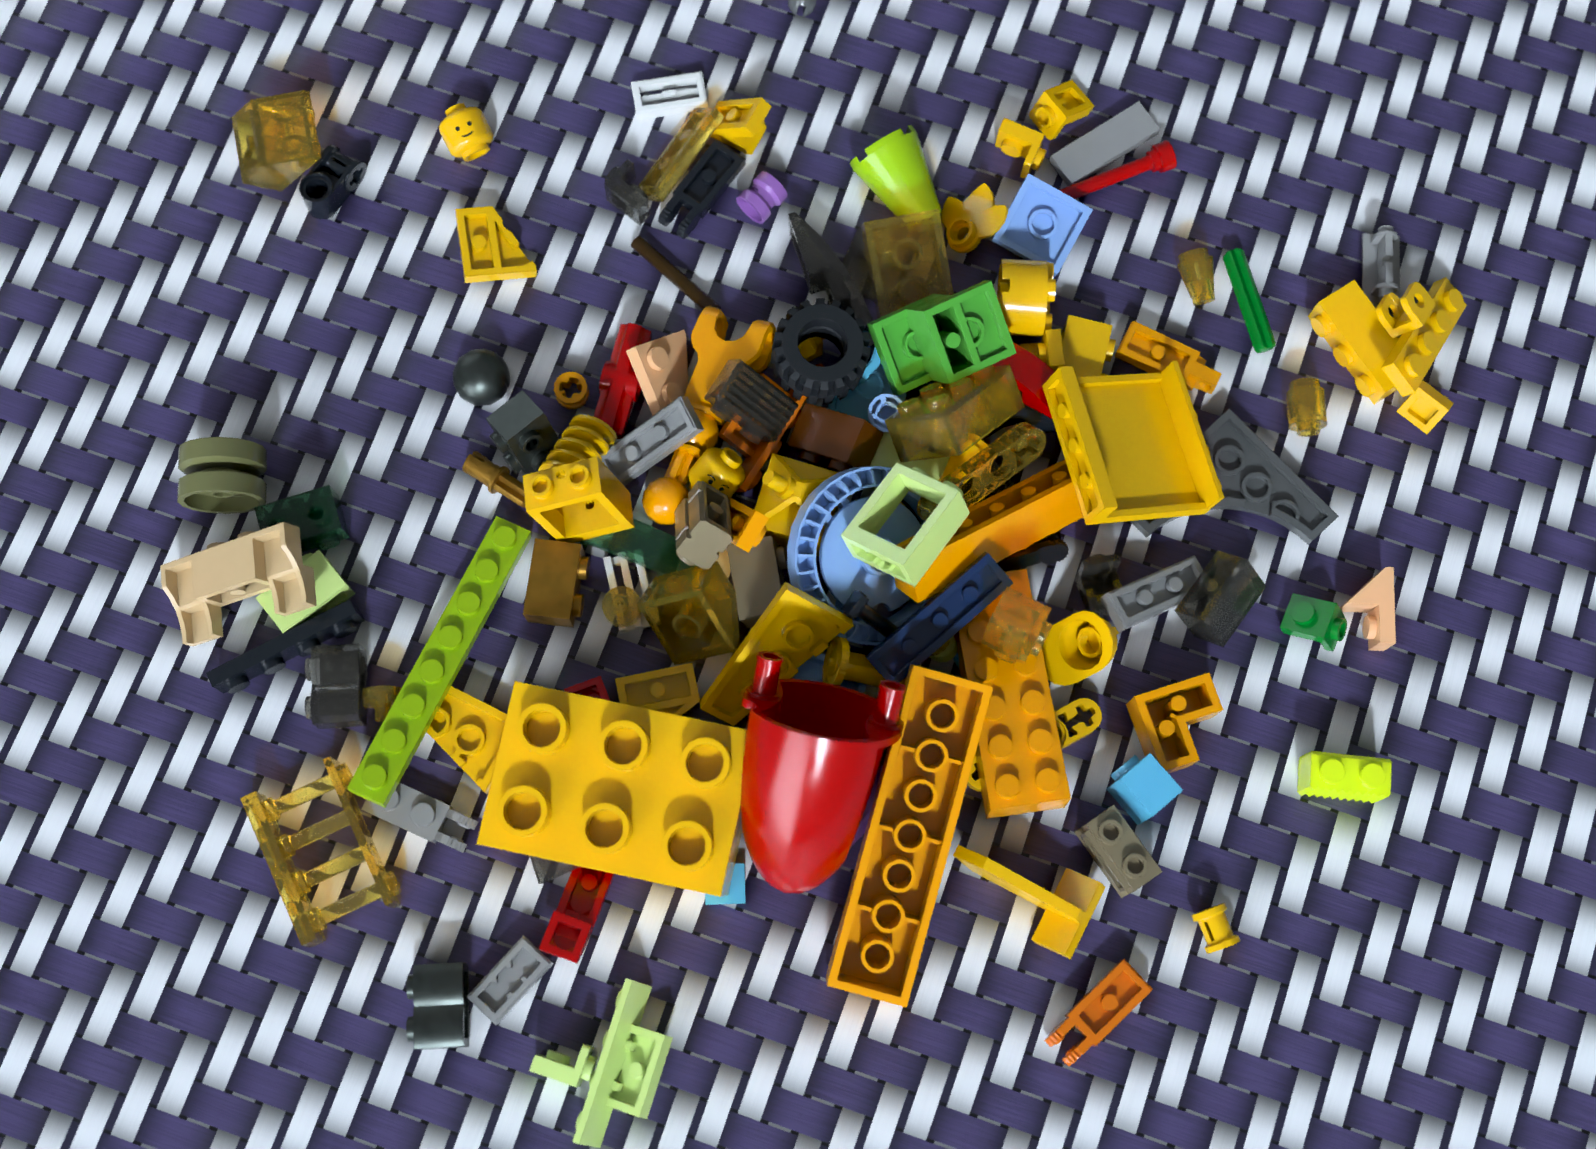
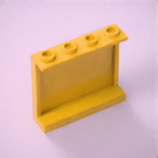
[1042,361,1225,525]

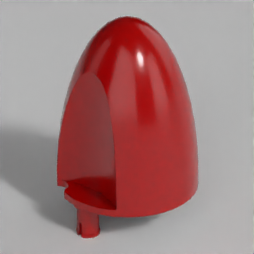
[741,651,906,894]

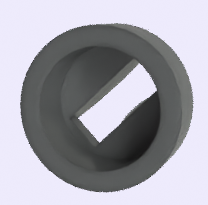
[788,0,817,17]

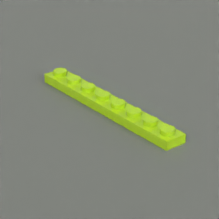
[347,516,532,808]

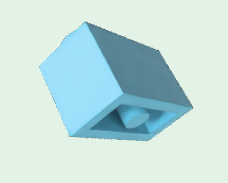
[1107,753,1183,825]

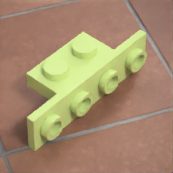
[572,978,673,1148]

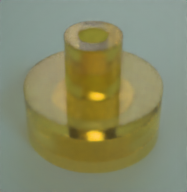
[602,586,642,628]
[362,686,401,722]

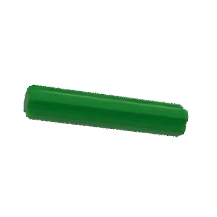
[1223,248,1276,353]

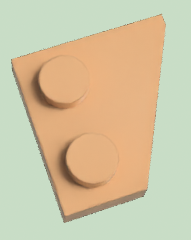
[626,330,689,416]

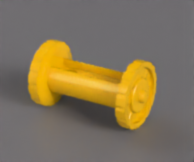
[822,636,920,687]

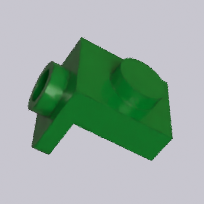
[1280,593,1347,652]

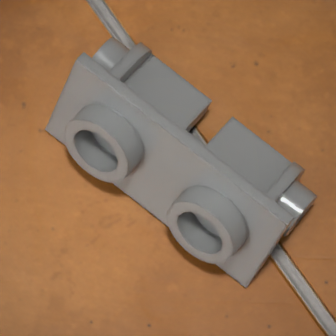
[1362,225,1400,304]

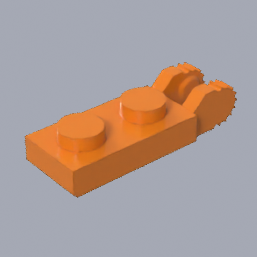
[1044,959,1153,1067]

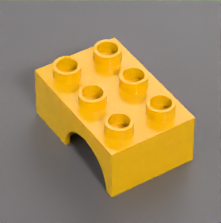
[477,681,747,897]

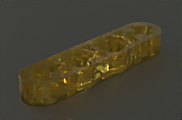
[917,422,1046,521]

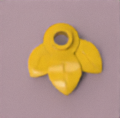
[941,183,1008,253]

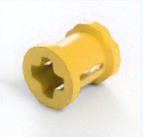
[1191,903,1241,954]

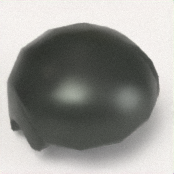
[453,349,510,406]

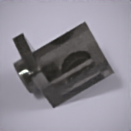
[1075,554,1122,617]

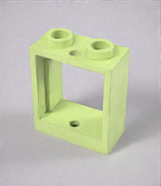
[841,462,970,587]

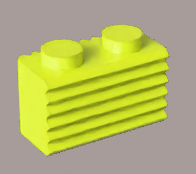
[1297,751,1392,804]

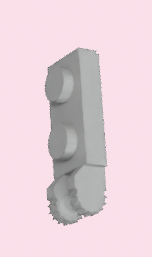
[361,782,478,853]

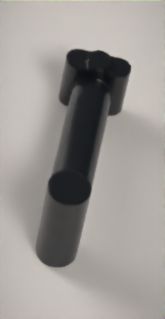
[841,590,898,638]

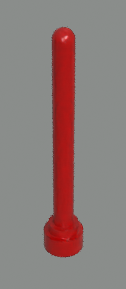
[1060,140,1177,199]

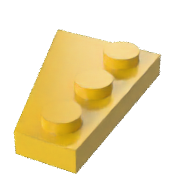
[427,686,507,794]

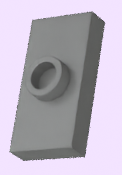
[467,935,554,1025]

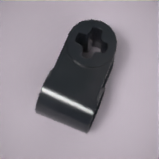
[299,145,366,219]

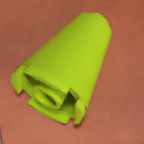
[850,125,942,234]

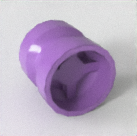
[736,171,788,224]

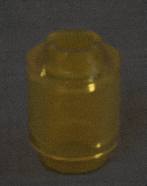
[1286,378,1328,437]

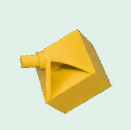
[754,453,839,557]

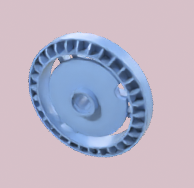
[787,466,938,645]

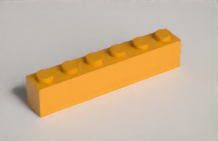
[894,459,1084,603]

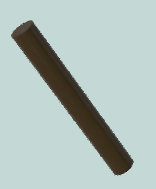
[631,235,721,310]

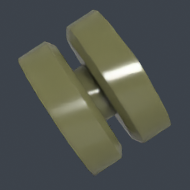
[177,437,267,514]

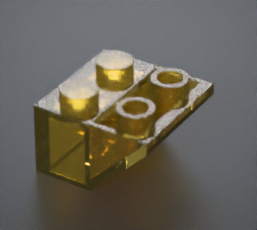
[232,90,321,191]

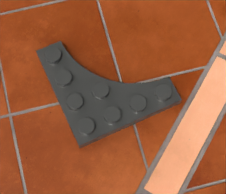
[1130,409,1339,545]

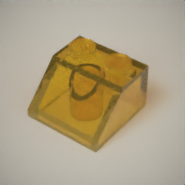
[637,561,740,665]

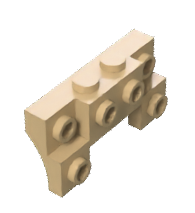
[160,522,317,646]

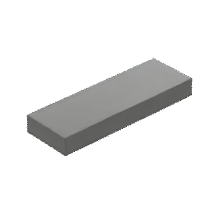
[1049,101,1160,186]
[601,396,704,486]
[1100,555,1214,632]

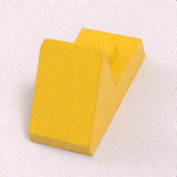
[701,97,771,155]

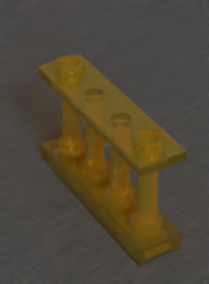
[240,756,402,948]

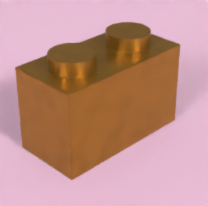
[523,538,590,628]

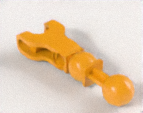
[642,306,776,525]

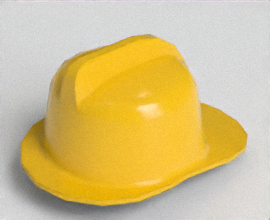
[1040,610,1120,686]

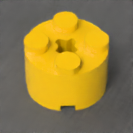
[997,259,1056,337]

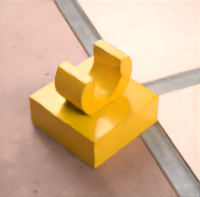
[1396,380,1454,434]

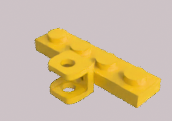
[1375,277,1467,397]

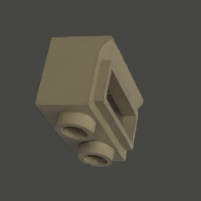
[1074,805,1163,898]

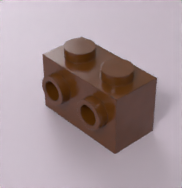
[788,403,884,472]

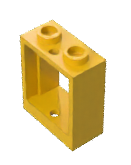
[522,456,635,543]

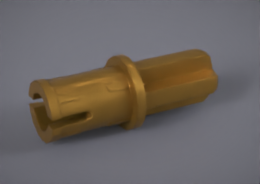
[462,451,526,508]

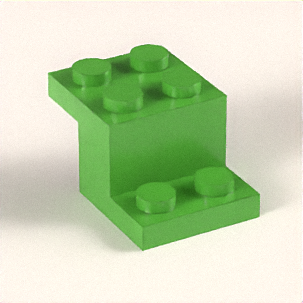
[867,280,1016,396]

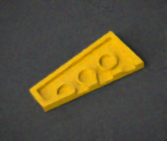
[700,582,854,726]

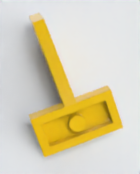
[953,845,1106,960]

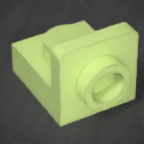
[529,1044,598,1087]

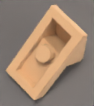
[1340,567,1396,651]

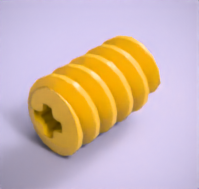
[538,414,617,479]

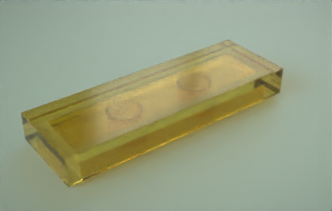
[635,108,724,202]

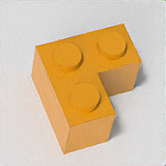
[1126,673,1223,773]

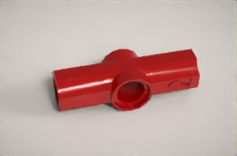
[594,323,652,439]

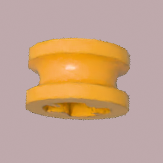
[554,372,589,409]

